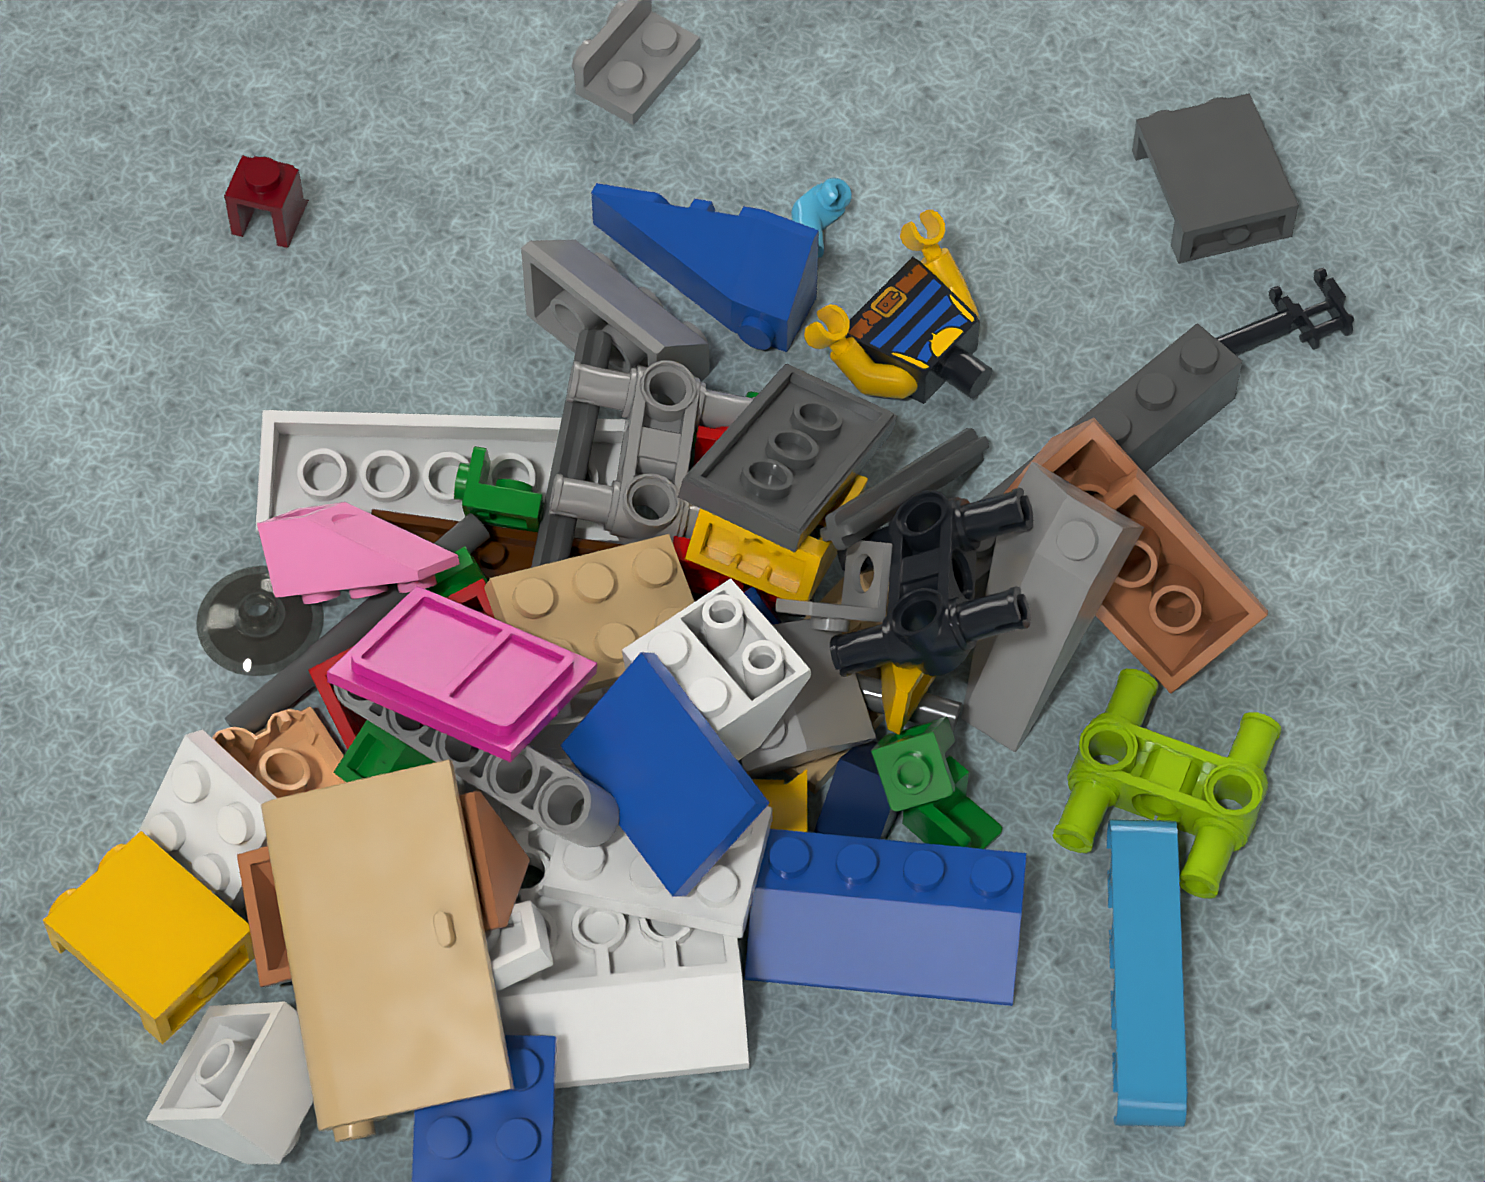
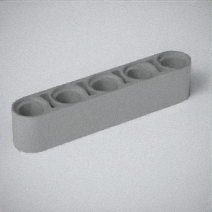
[334,685,619,847]

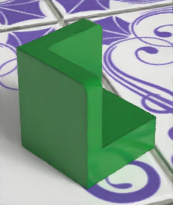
[902,755,1002,849]

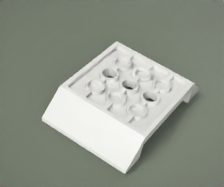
[455,746,749,1089]

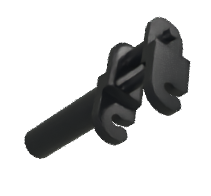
[1216,267,1354,355]

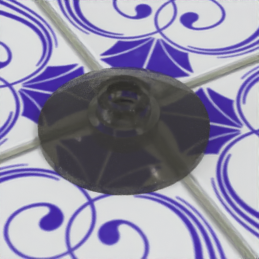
[196,566,324,676]

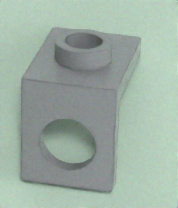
[775,540,892,632]

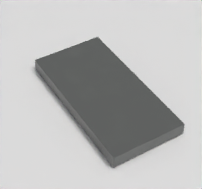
[678,364,897,553]

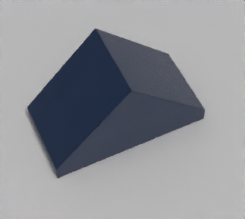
[814,741,900,840]

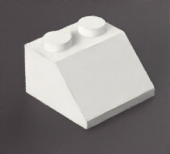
[146,1001,313,1164]

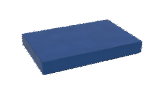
[560,652,769,897]

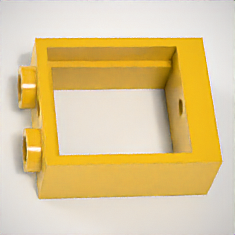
[685,474,868,601]

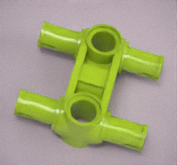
[1052,668,1282,899]

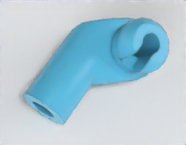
[791,178,852,257]

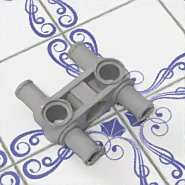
[548,360,755,545]

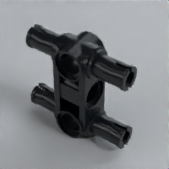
[830,488,1034,677]

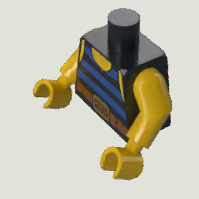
[804,209,992,404]

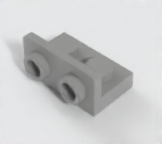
[572,0,700,125]

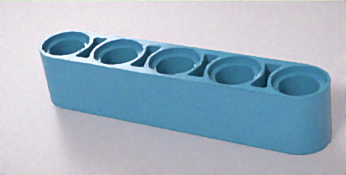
[1107,819,1187,1127]

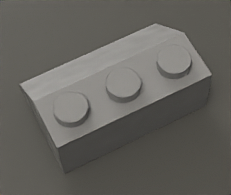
[521,240,709,406]

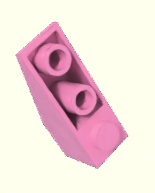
[257,502,460,604]

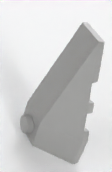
[961,462,1144,752]

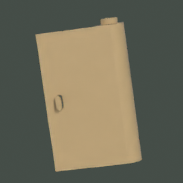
[261,760,514,1142]

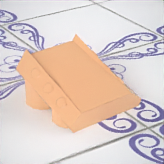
[212,706,346,798]

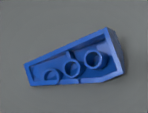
[591,183,819,352]

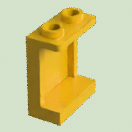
[43,831,255,1045]

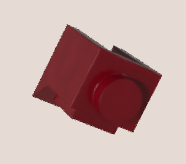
[224,155,309,248]

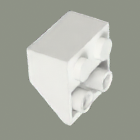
[622,579,811,761]

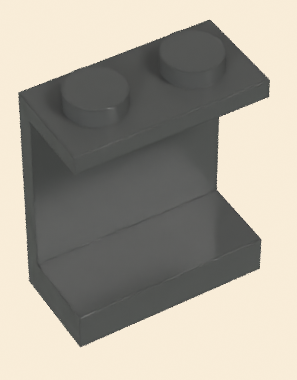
[1132,93,1299,264]

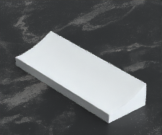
[255,410,637,544]

